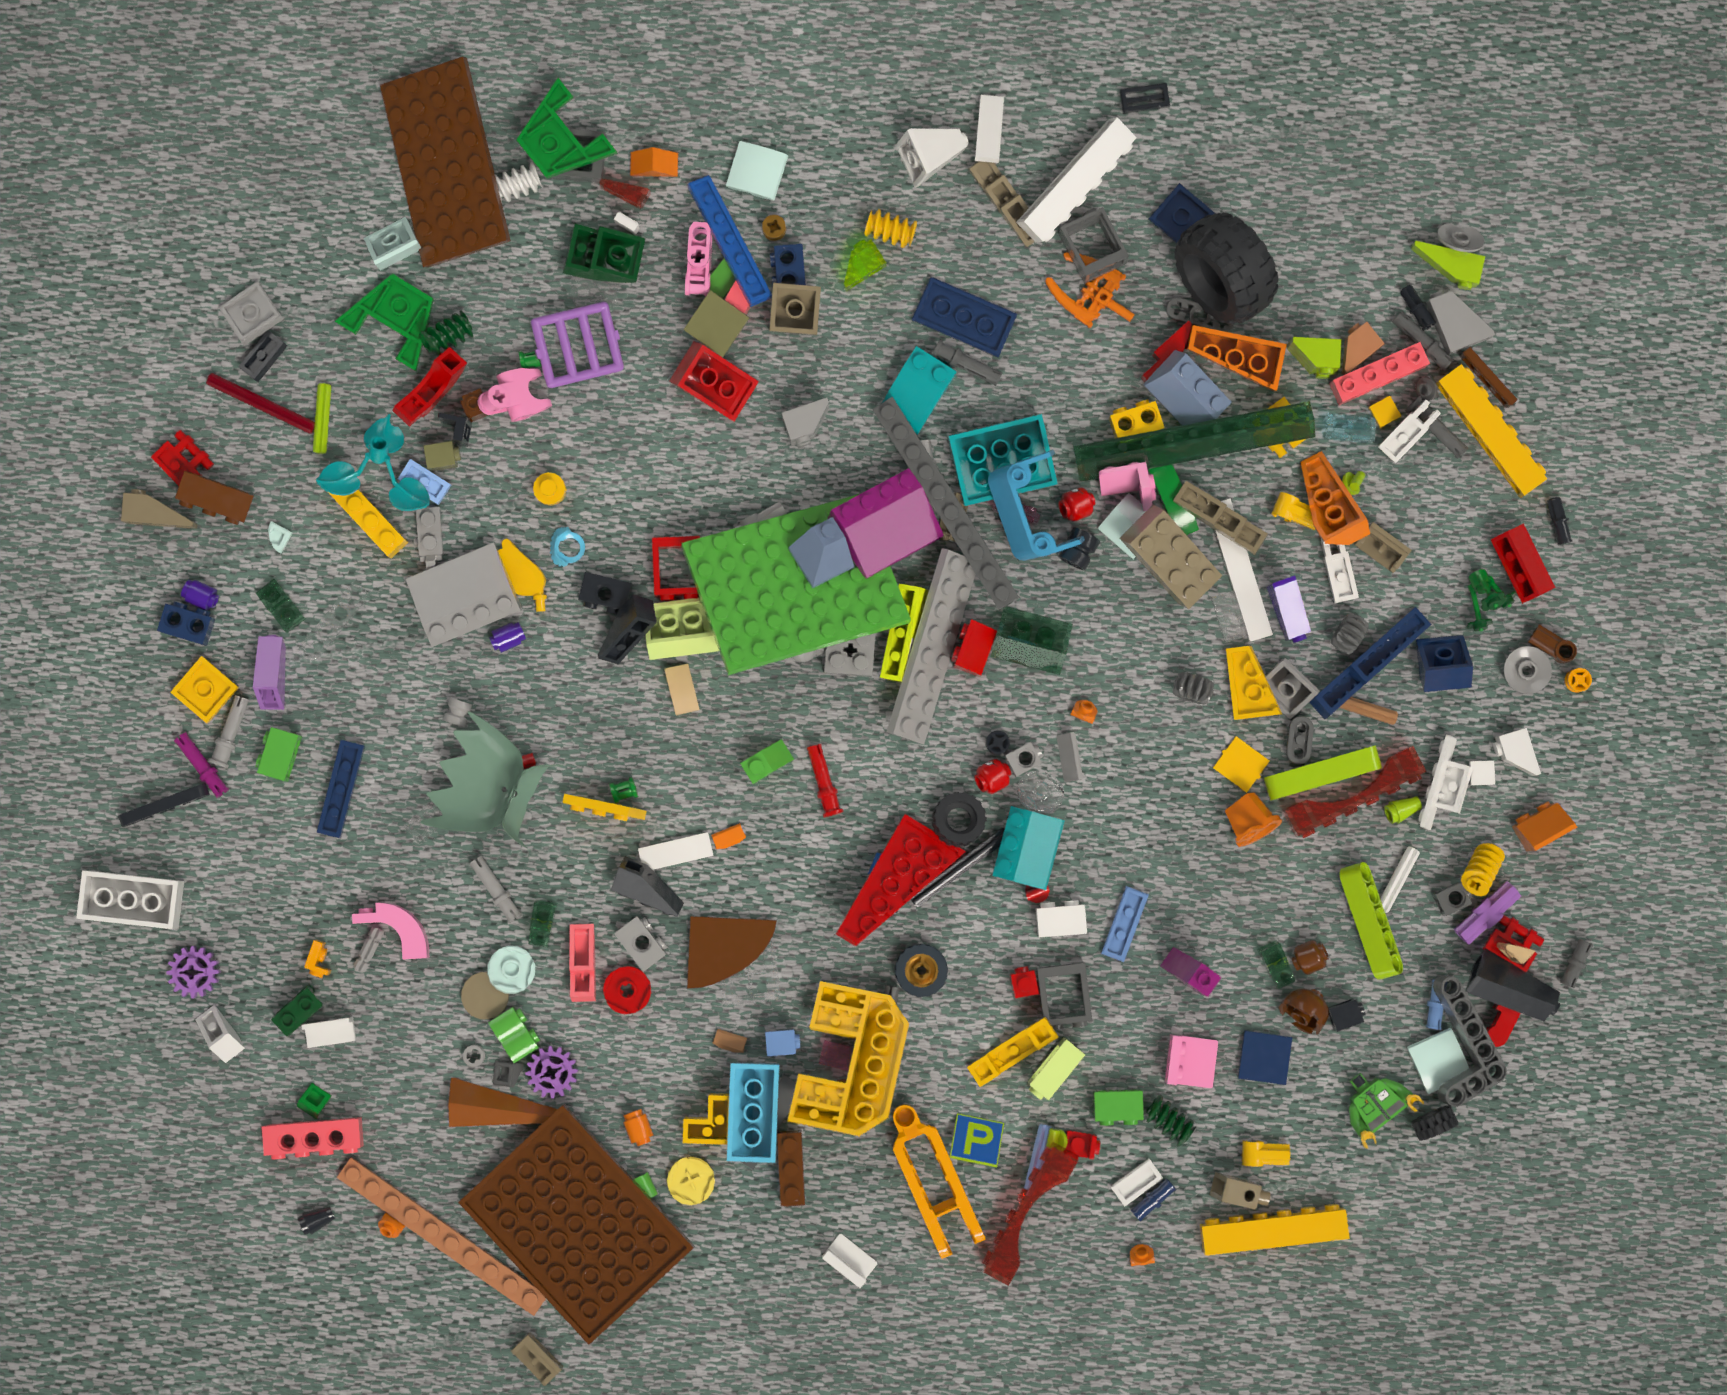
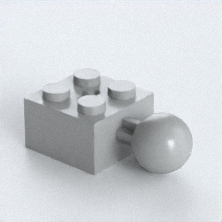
[791,633,876,677]

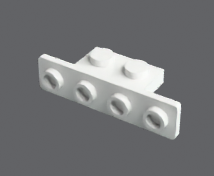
[1419,735,1473,830]

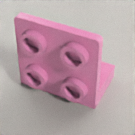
[1164,1034,1218,1088]

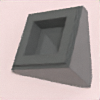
[493,1060,524,1087]

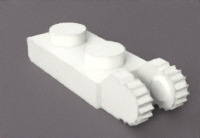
[1378,400,1441,463]
[1321,538,1359,604]

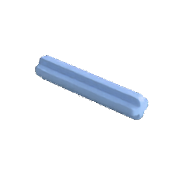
[1023,1124,1052,1195]

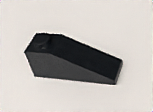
[598,594,657,664]

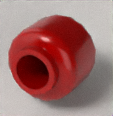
[1058,487,1096,522]
[974,759,1011,794]

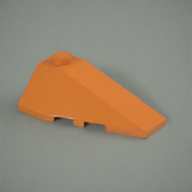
[1301,451,1370,545]

